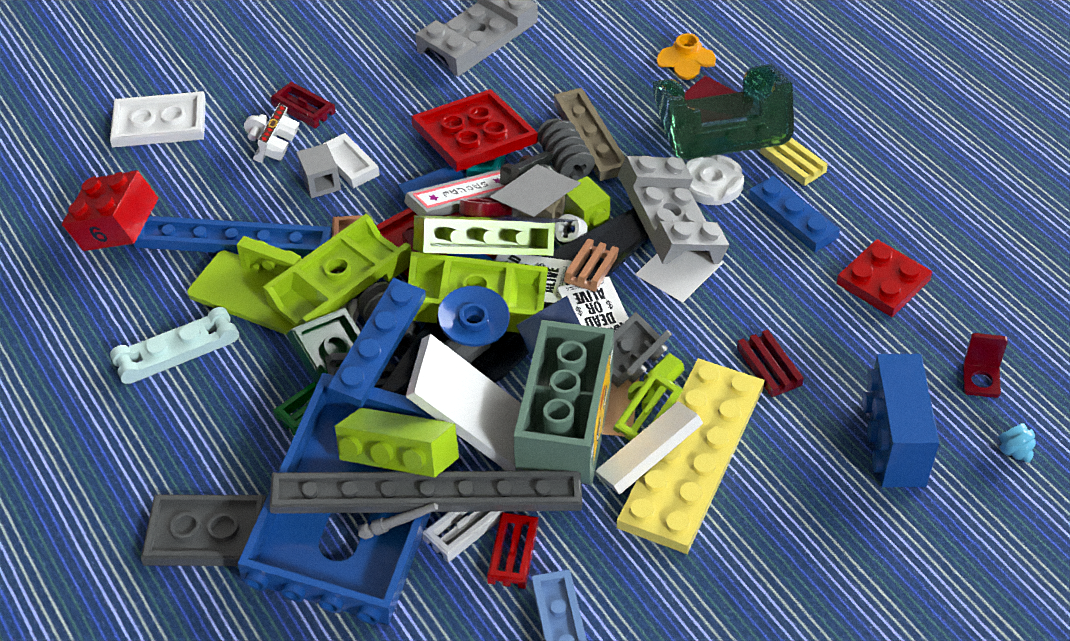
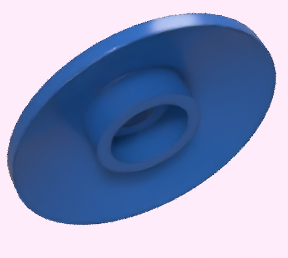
[438,286,510,347]

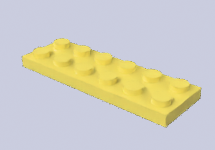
[617,358,765,554]

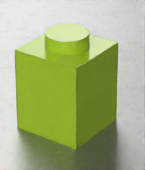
[563,176,610,232]

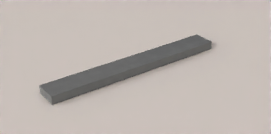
[270,470,582,514]

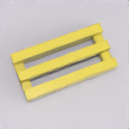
[760,132,828,186]

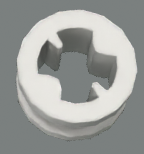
[555,214,588,244]

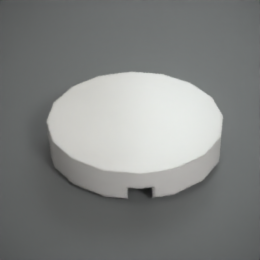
[685,154,744,205]

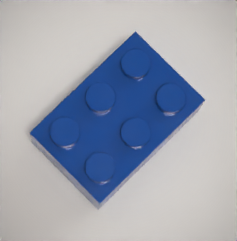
[862,354,939,487]

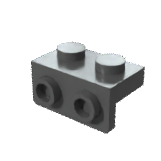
[612,312,672,388]

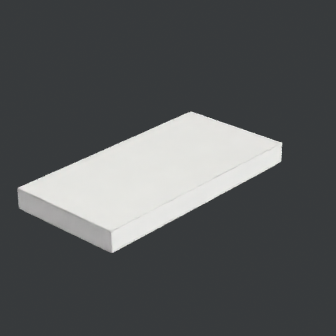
[406,334,521,471]

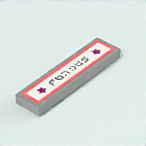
[404,169,505,216]

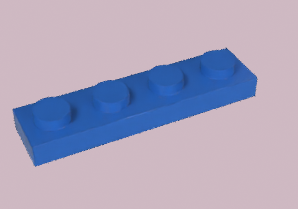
[328,278,425,408]

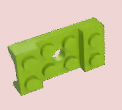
[263,213,411,327]
[408,251,548,333]

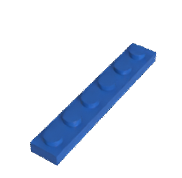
[134,216,332,258]

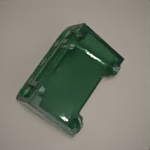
[652,64,794,159]

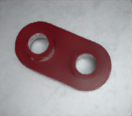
[459,197,513,218]

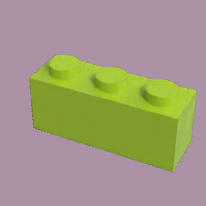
[335,408,459,478]

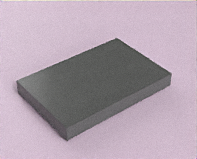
[141,494,266,566]

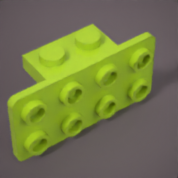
[187,236,302,335]

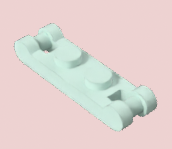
[110,307,239,384]

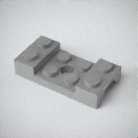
[415,0,538,77]
[618,156,729,264]

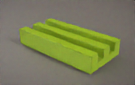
[613,370,683,441]

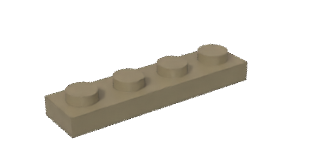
[554,88,625,181]

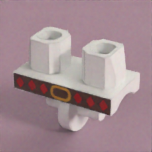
[244,104,299,163]

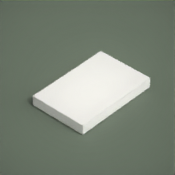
[110,92,206,147]

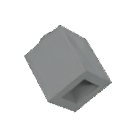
[296,143,341,198]

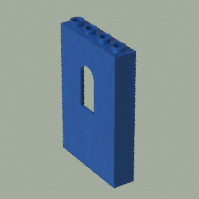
[238,372,460,625]

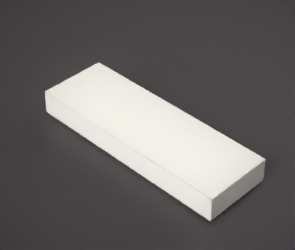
[596,401,703,494]

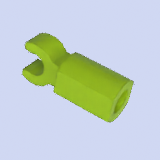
[628,353,684,410]

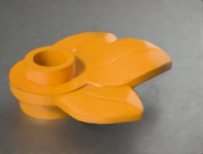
[657,33,716,80]

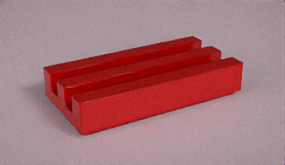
[487,512,539,589]

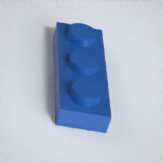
[749,176,840,253]

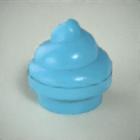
[998,423,1036,463]

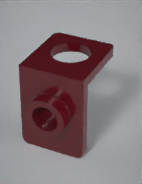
[963,333,1008,398]

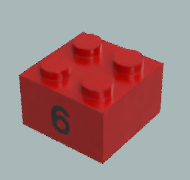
[61,170,159,251]

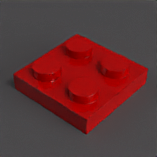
[836,239,933,317]

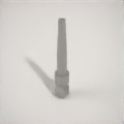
[358,503,438,540]

